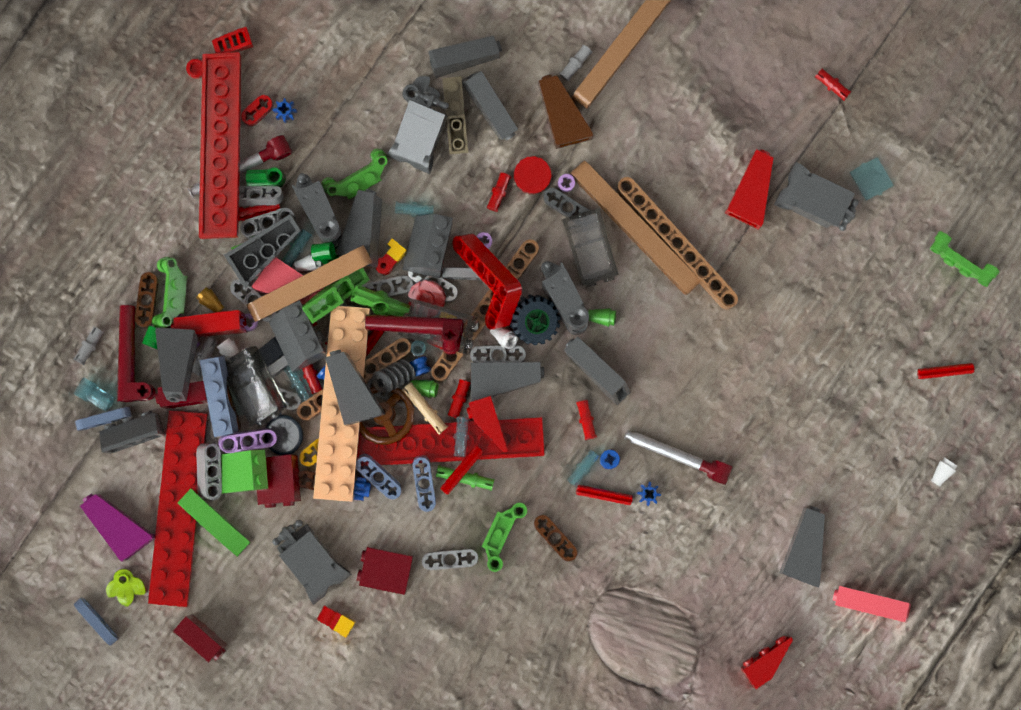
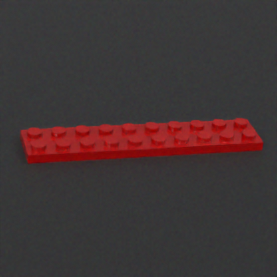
[199,52,241,239]
[148,410,208,607]
[357,417,544,467]

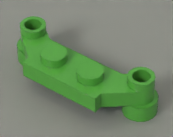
[321,148,388,199]
[930,231,1000,287]
[152,257,187,328]
[482,503,527,572]

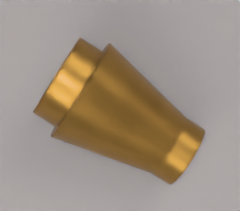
[196,287,225,313]

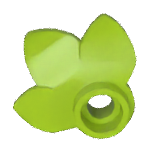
[106,568,146,607]

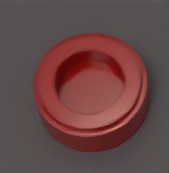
[186,59,202,79]

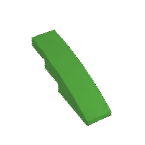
[302,268,370,324]
[178,489,251,557]

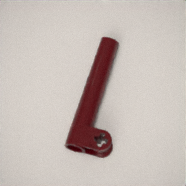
[117,305,156,402]
[365,314,464,354]

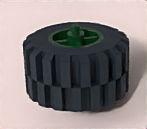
[510,294,560,345]

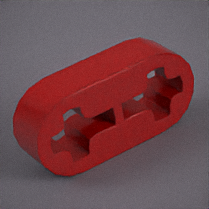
[241,95,273,127]

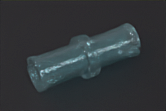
[395,201,434,217]
[281,229,312,267]
[411,340,426,356]
[284,366,313,403]
[454,417,469,457]
[567,450,600,487]

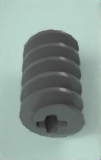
[372,359,415,393]

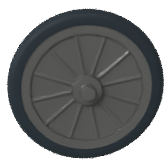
[264,415,303,455]

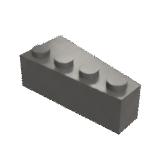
[224,214,302,288]

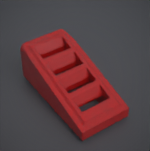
[212,27,253,53]

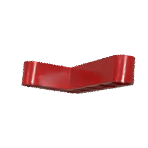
[452,233,522,330]

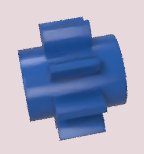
[273,98,297,123]
[354,477,371,501]
[636,482,661,506]

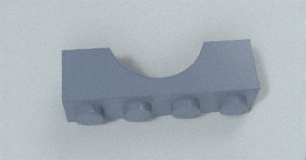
[200,355,239,437]

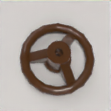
[359,386,415,445]

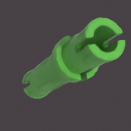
[436,465,495,491]

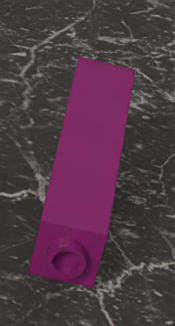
[80,494,155,562]

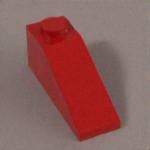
[466,396,508,453]

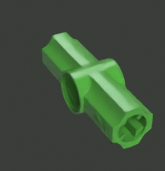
[351,285,410,316]

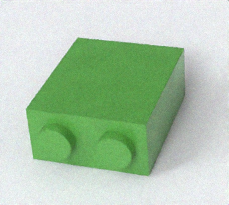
[221,450,268,493]

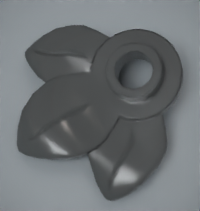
[402,76,440,106]

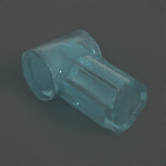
[73,377,115,412]

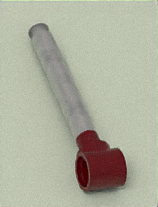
[188,135,292,198]
[625,430,733,485]

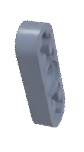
[75,407,132,431]
[356,454,401,499]
[412,455,436,512]
[74,597,119,646]

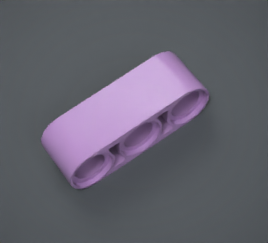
[218,428,277,453]

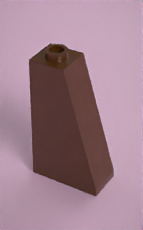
[538,75,593,149]

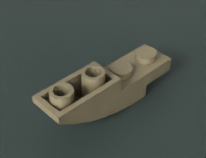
[442,76,468,154]

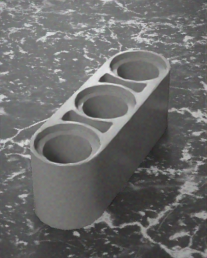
[240,208,296,239]
[196,443,222,500]

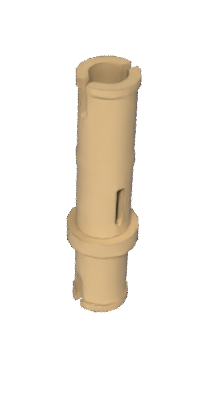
[402,382,448,434]

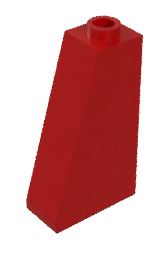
[725,149,774,230]
[171,310,247,337]

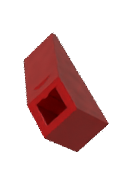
[740,635,793,689]

